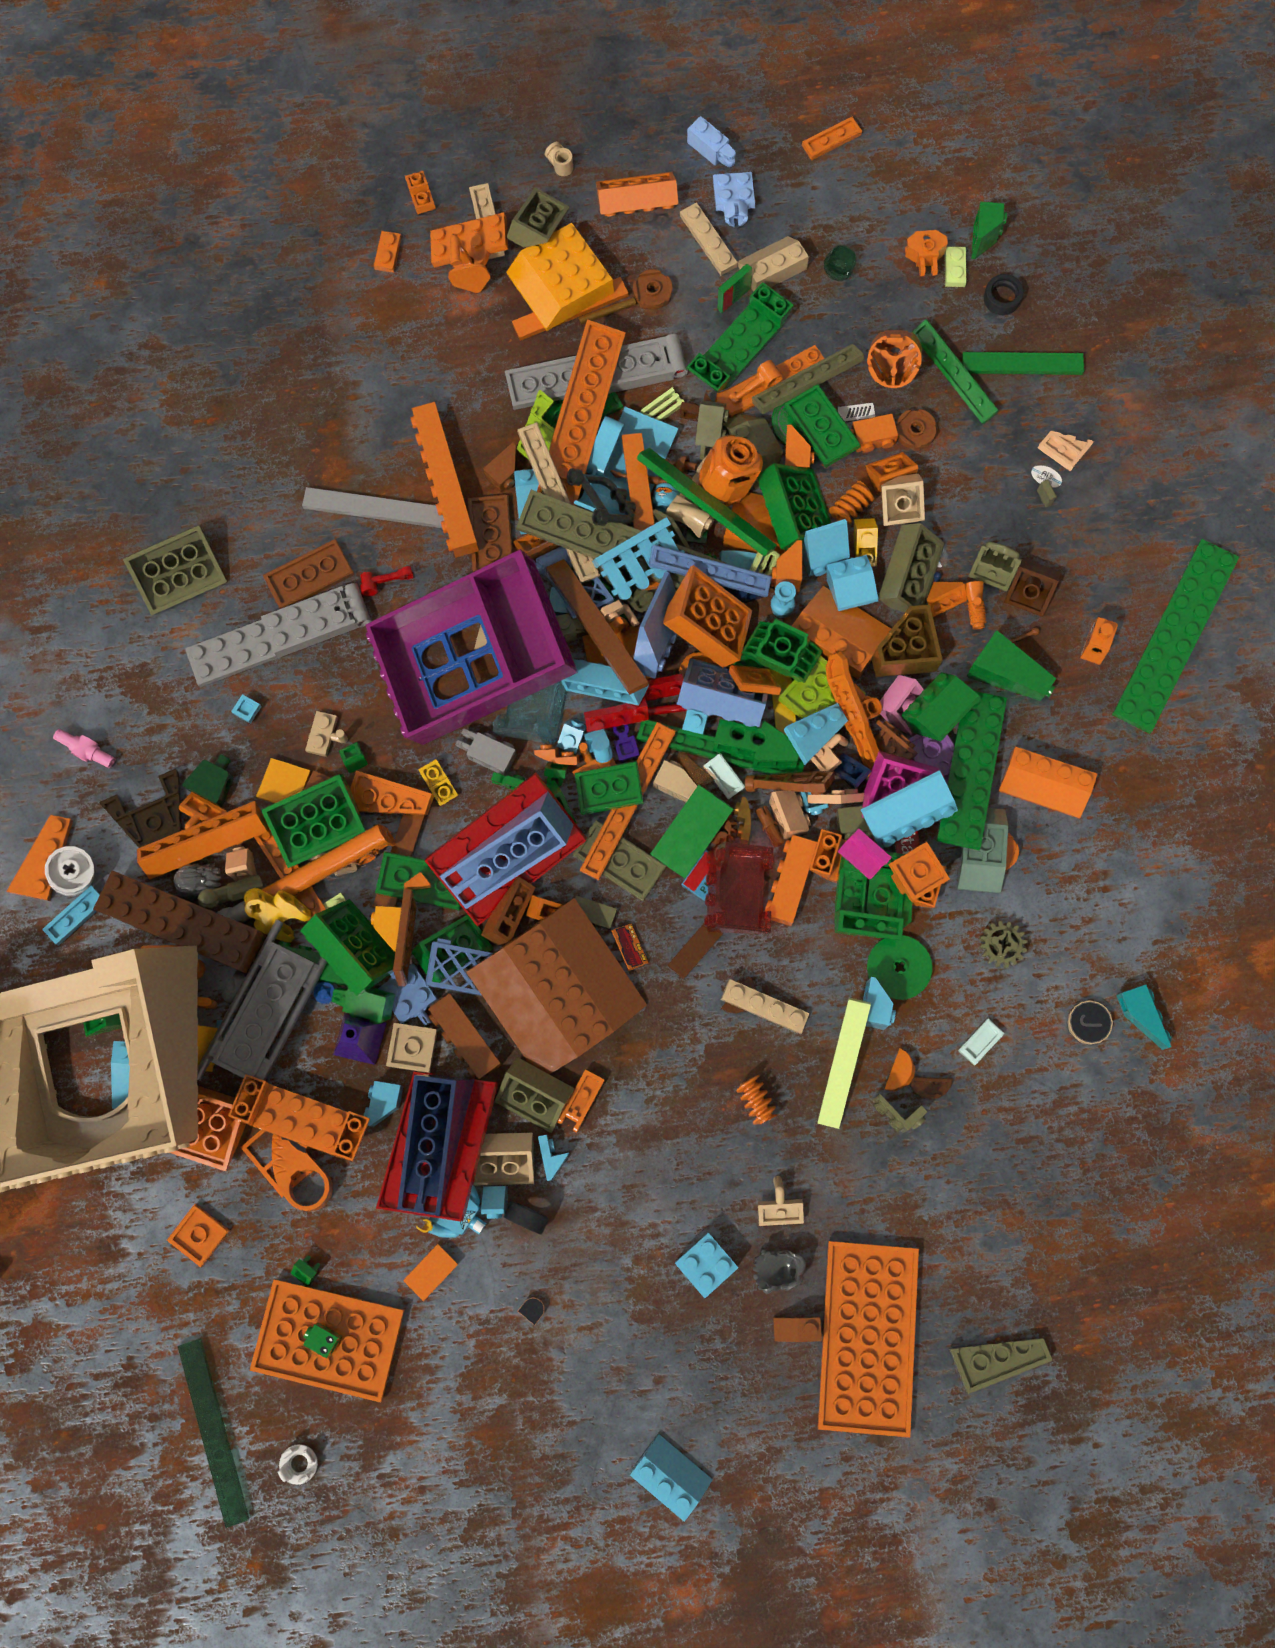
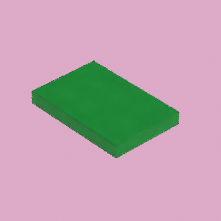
[575,761,644,815]

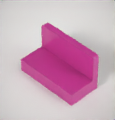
[838,829,892,879]

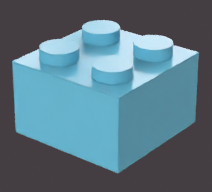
[675,1233,738,1298]

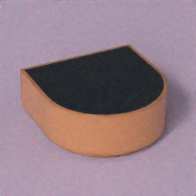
[517,1297,545,1326]

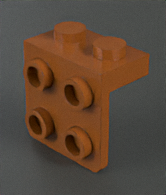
[875,720,918,760]

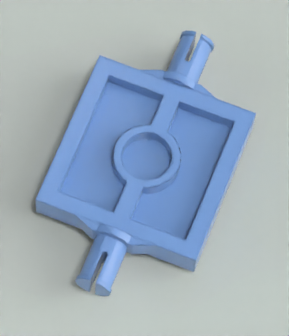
[378,964,438,1027]

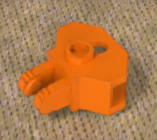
[905,230,948,276]

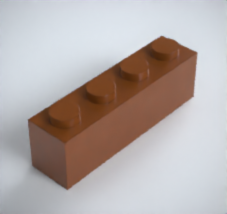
[429,993,502,1080]

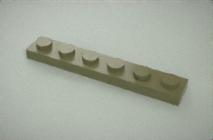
[752,344,864,414]

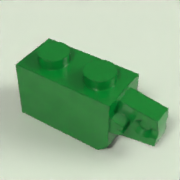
[332,987,395,1024]

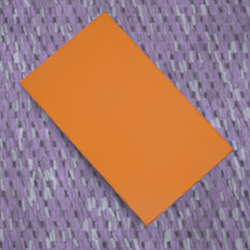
[403,1244,458,1301]

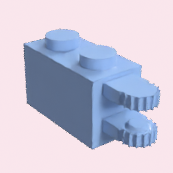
[687,116,736,168]

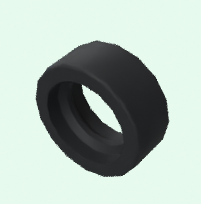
[983,274,1024,315]
[504,1201,549,1235]

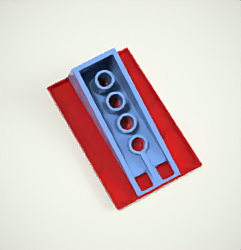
[425,772,587,926]

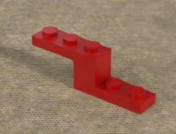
[584,674,684,732]

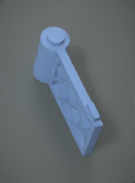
[536,546,614,621]
[425,938,493,996]

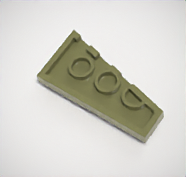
[949,1338,1053,1394]

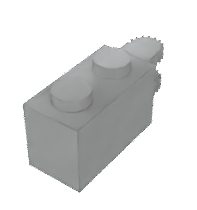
[455,729,517,776]

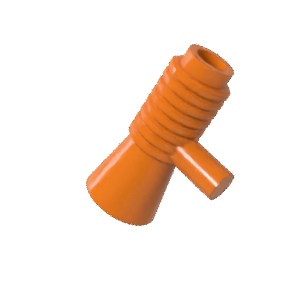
[965,581,987,630]

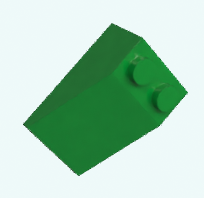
[412,915,493,988]

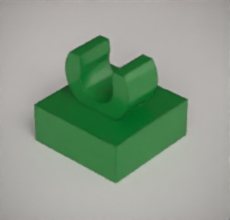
[544,762,568,786]
[291,1256,320,1287]

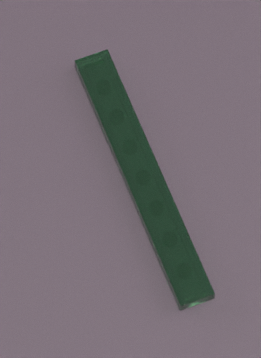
[177,1338,249,1528]

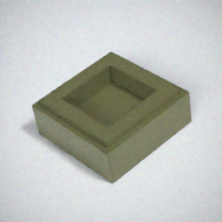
[1037,479,1057,508]

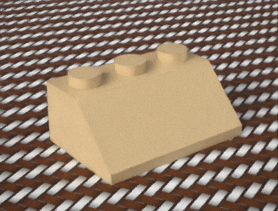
[737,236,809,292]
[474,1133,534,1186]

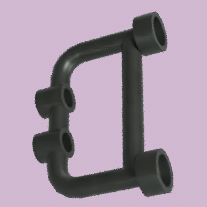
[567,468,636,526]

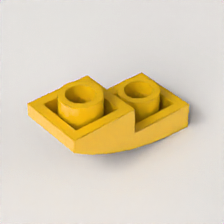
[418,759,458,806]

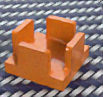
[888,842,950,902]

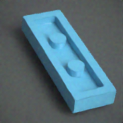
[42,885,100,946]

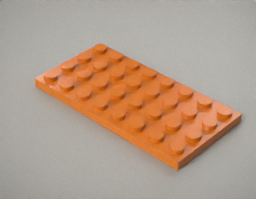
[818,1241,919,1438]

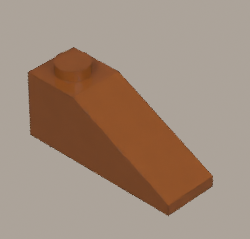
[481,877,536,945]

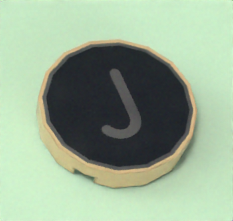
[1067,1000,1113,1045]

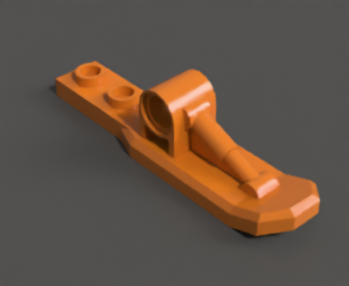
[715,345,824,417]
[826,652,882,777]

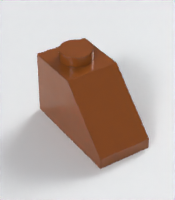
[483,442,517,493]
[773,1316,822,1342]

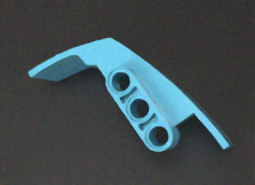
[574,407,678,524]

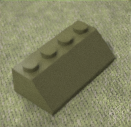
[878,523,944,613]

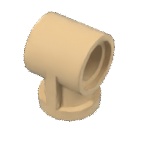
[545,141,573,176]

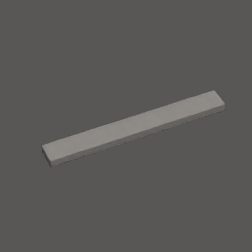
[302,487,444,528]

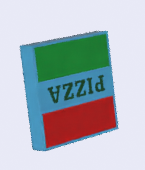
[681,850,741,909]

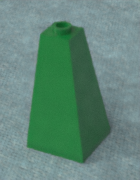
[967,630,1057,701]

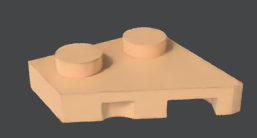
[1038,431,1094,471]
[808,789,864,804]

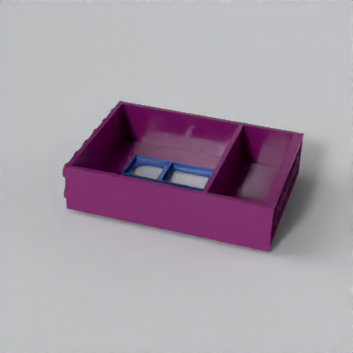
[365,549,578,745]

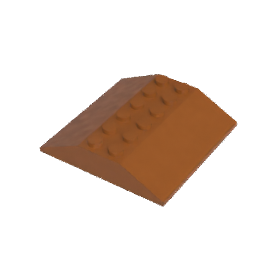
[466,898,647,1074]

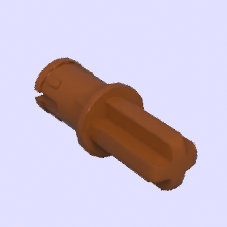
[755,806,784,847]

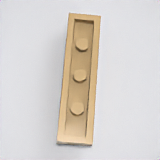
[469,183,505,259]
[680,202,738,276]
[721,979,809,1034]

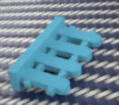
[592,517,685,600]

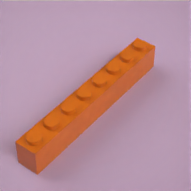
[410,402,479,558]

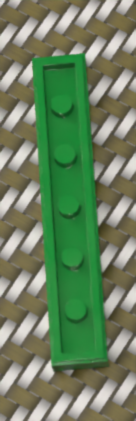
[912,319,999,424]
[962,352,1084,375]

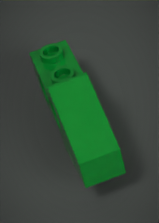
[713,719,799,769]

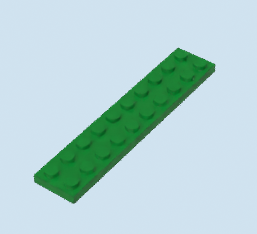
[1112,539,1239,734]

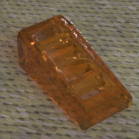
[677,751,714,789]

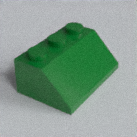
[902,672,981,742]

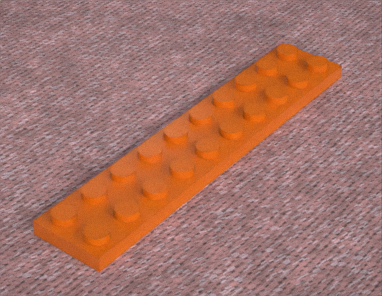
[537,319,626,506]

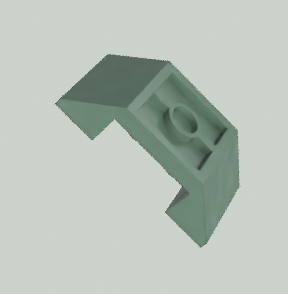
[957,808,1008,893]

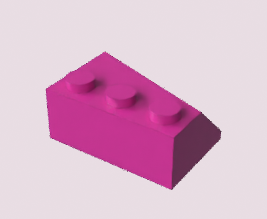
[862,751,944,818]

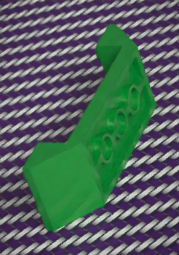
[686,282,794,392]

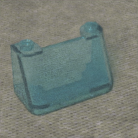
[493,681,567,744]

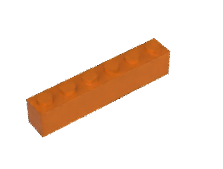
[137,801,267,880]

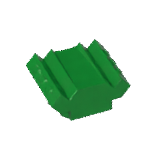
[741,619,823,683]

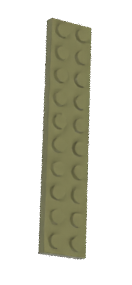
[516,489,727,590]

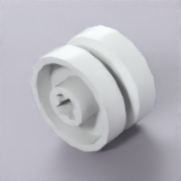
[45,846,95,896]

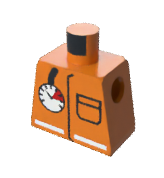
[1080,617,1118,665]

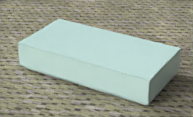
[703,753,745,800]
[958,1018,1005,1065]

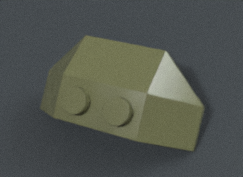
[723,414,783,490]

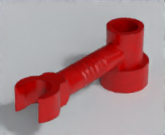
[360,566,414,597]

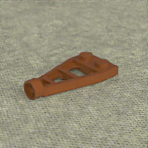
[745,771,835,795]

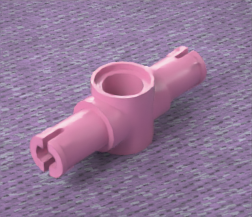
[53,728,116,768]

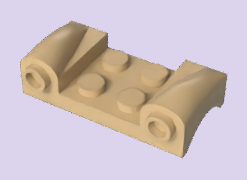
[666,454,742,538]

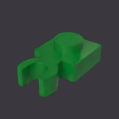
[491,772,525,790]

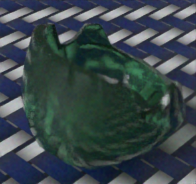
[824,245,857,281]

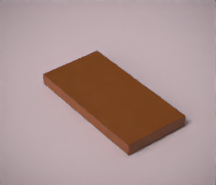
[468,494,513,572]
[263,539,355,609]
[393,889,417,986]

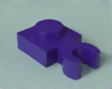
[613,724,640,763]

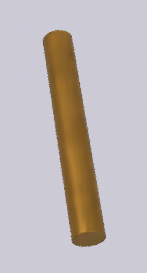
[578,297,636,325]

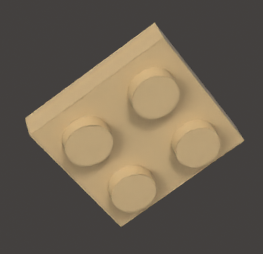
[386,1023,438,1073]

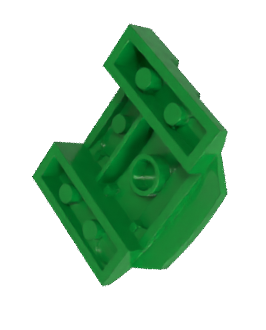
[834,851,913,941]

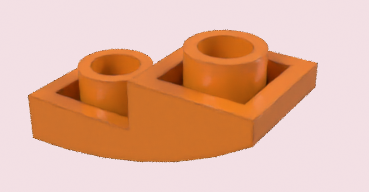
[405,171,436,214]
[534,744,580,765]

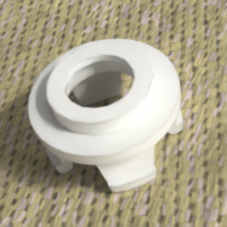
[278,1444,318,1485]

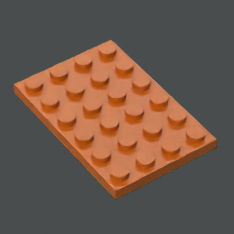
[249,1279,405,1403]

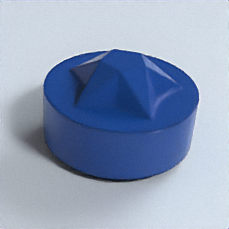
[314,982,335,1004]

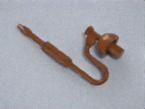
[610,456,698,485]

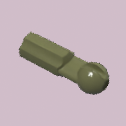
[198,875,264,910]

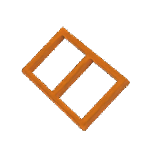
[241,1130,313,1198]

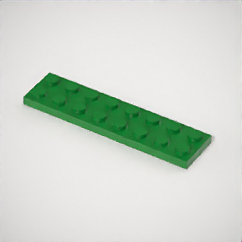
[937,691,1007,850]

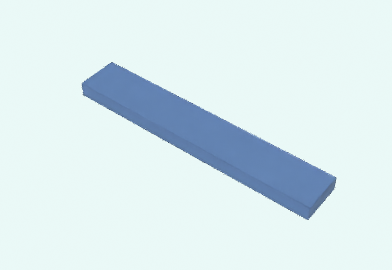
[648,545,772,597]

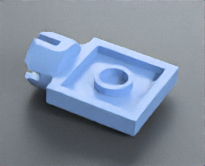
[713,172,755,227]

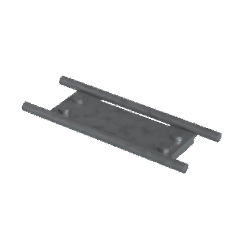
[197,919,327,1081]

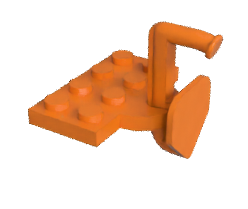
[430,212,508,293]

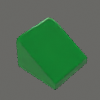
[339,742,368,773]

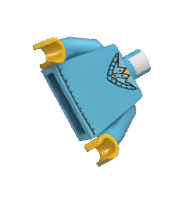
[416,1185,487,1238]

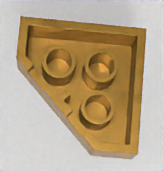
[872,605,943,677]

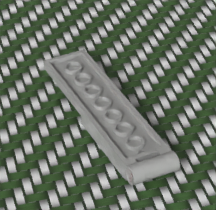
[505,334,688,410]
[185,583,371,687]

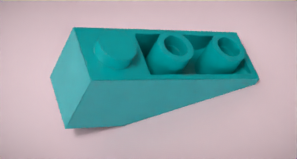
[1116,985,1172,1050]

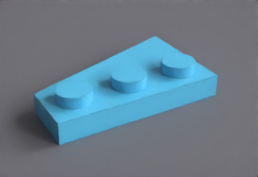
[784,703,848,765]

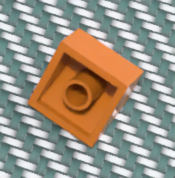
[770,540,802,594]

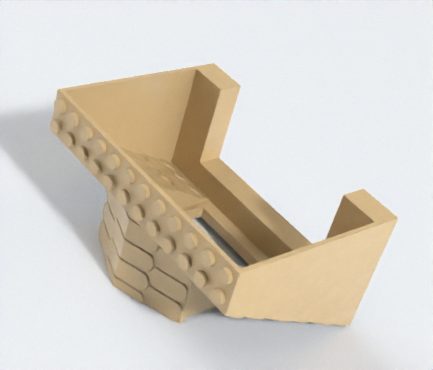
[0,946,198,1192]

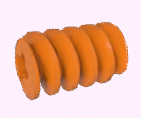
[829,481,874,524]
[736,1075,780,1125]

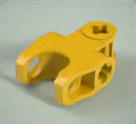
[244,888,311,942]

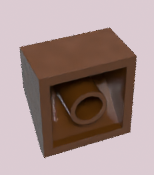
[1004,558,1061,617]

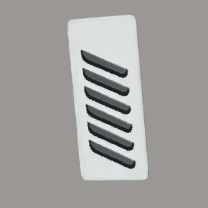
[838,403,875,421]

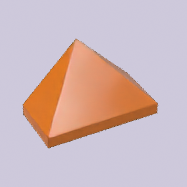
[927,582,967,617]

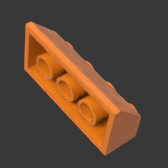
[596,172,678,216]
[998,746,1097,819]

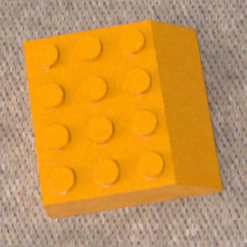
[506,223,614,331]

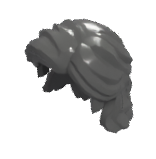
[174,863,221,901]
[753,1249,806,1294]

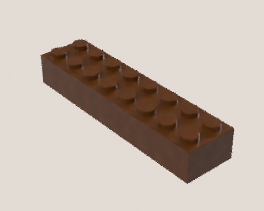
[93,870,267,974]

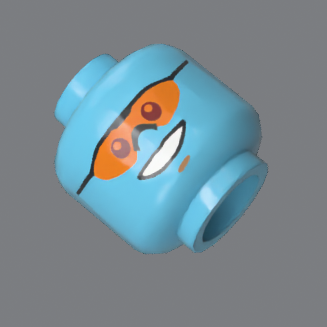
[652,483,681,514]

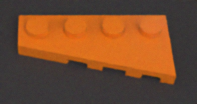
[350,771,434,815]
[6,815,73,901]

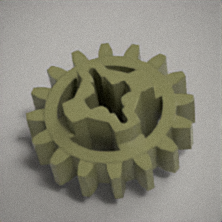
[979,921,1027,969]

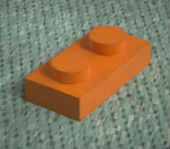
[374,231,402,273]

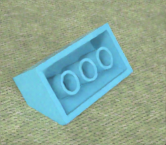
[861,770,958,848]

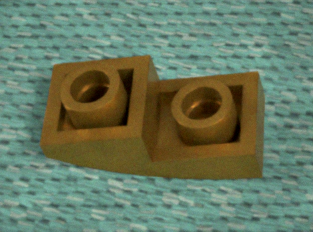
[734,797,751,845]

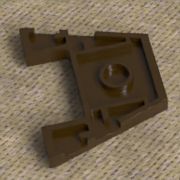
[99,768,182,848]

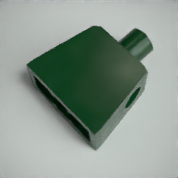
[182,754,234,808]

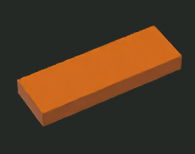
[802,116,862,161]

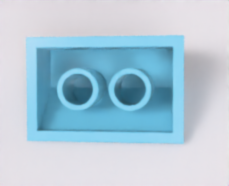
[630,1434,713,1522]

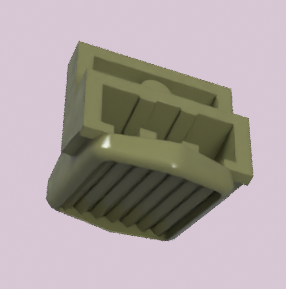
[968,541,1022,591]

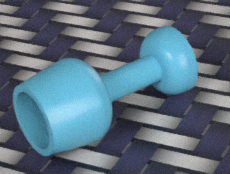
[771,581,796,618]

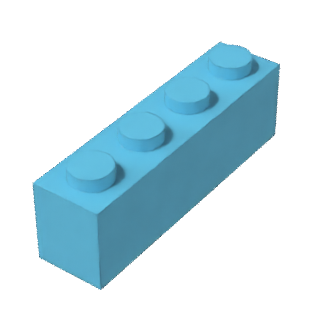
[561,659,649,706]

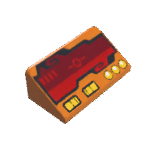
[611,924,648,971]

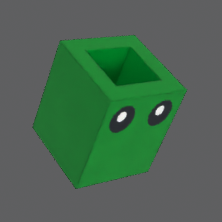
[303,1323,342,1359]

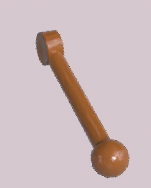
[1010,627,1040,643]

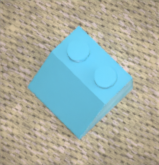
[827,555,878,611]
[863,977,896,1030]

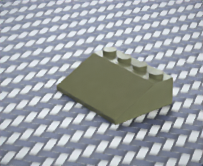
[123,524,227,616]

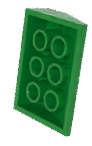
[757,463,831,550]
[261,774,366,868]
[300,899,395,996]

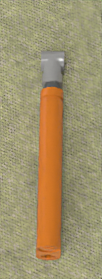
[217,824,396,923]

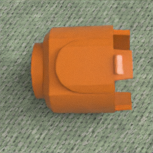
[867,330,922,388]
[698,435,763,506]

